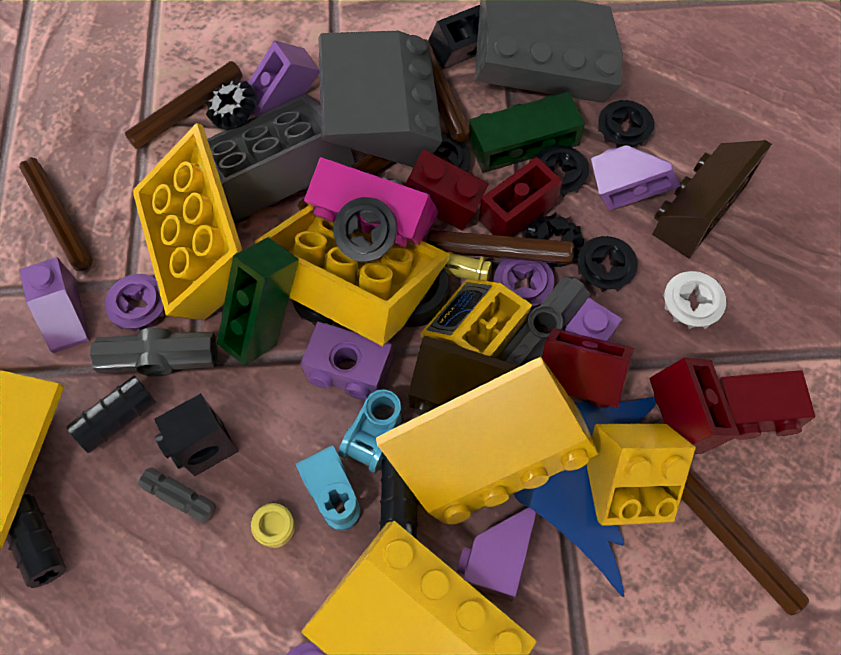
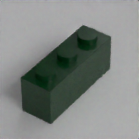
[468,92,585,173]
[217,237,299,366]

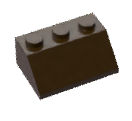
[652,140,772,259]
[408,335,520,416]

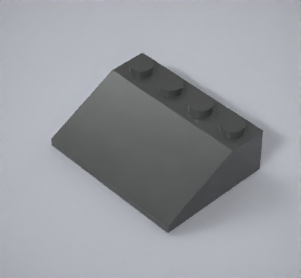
[475,0,623,103]
[318,30,442,167]
[207,93,355,223]

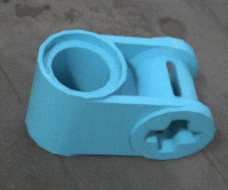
[338,389,403,474]
[295,445,361,531]

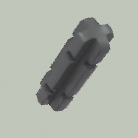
[138,468,216,523]

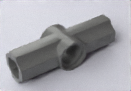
[497,276,591,366]
[90,328,218,377]

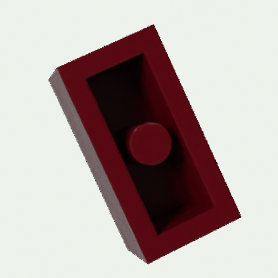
[404,149,489,231]
[479,157,562,237]
[542,328,634,408]
[649,357,740,454]
[719,370,816,440]

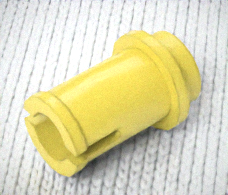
[444,252,492,281]

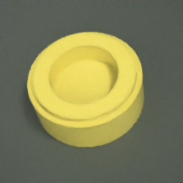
[251,503,295,548]

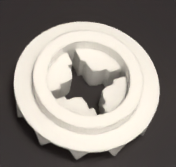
[663,271,726,329]

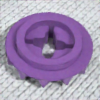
[494,259,554,310]
[105,274,164,332]

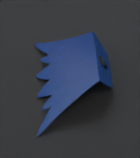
[514,397,657,597]

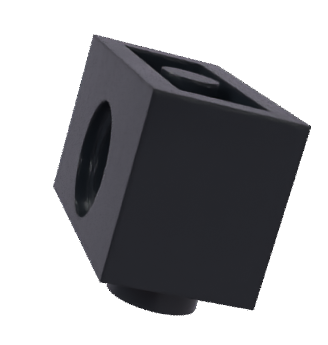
[154,393,238,476]

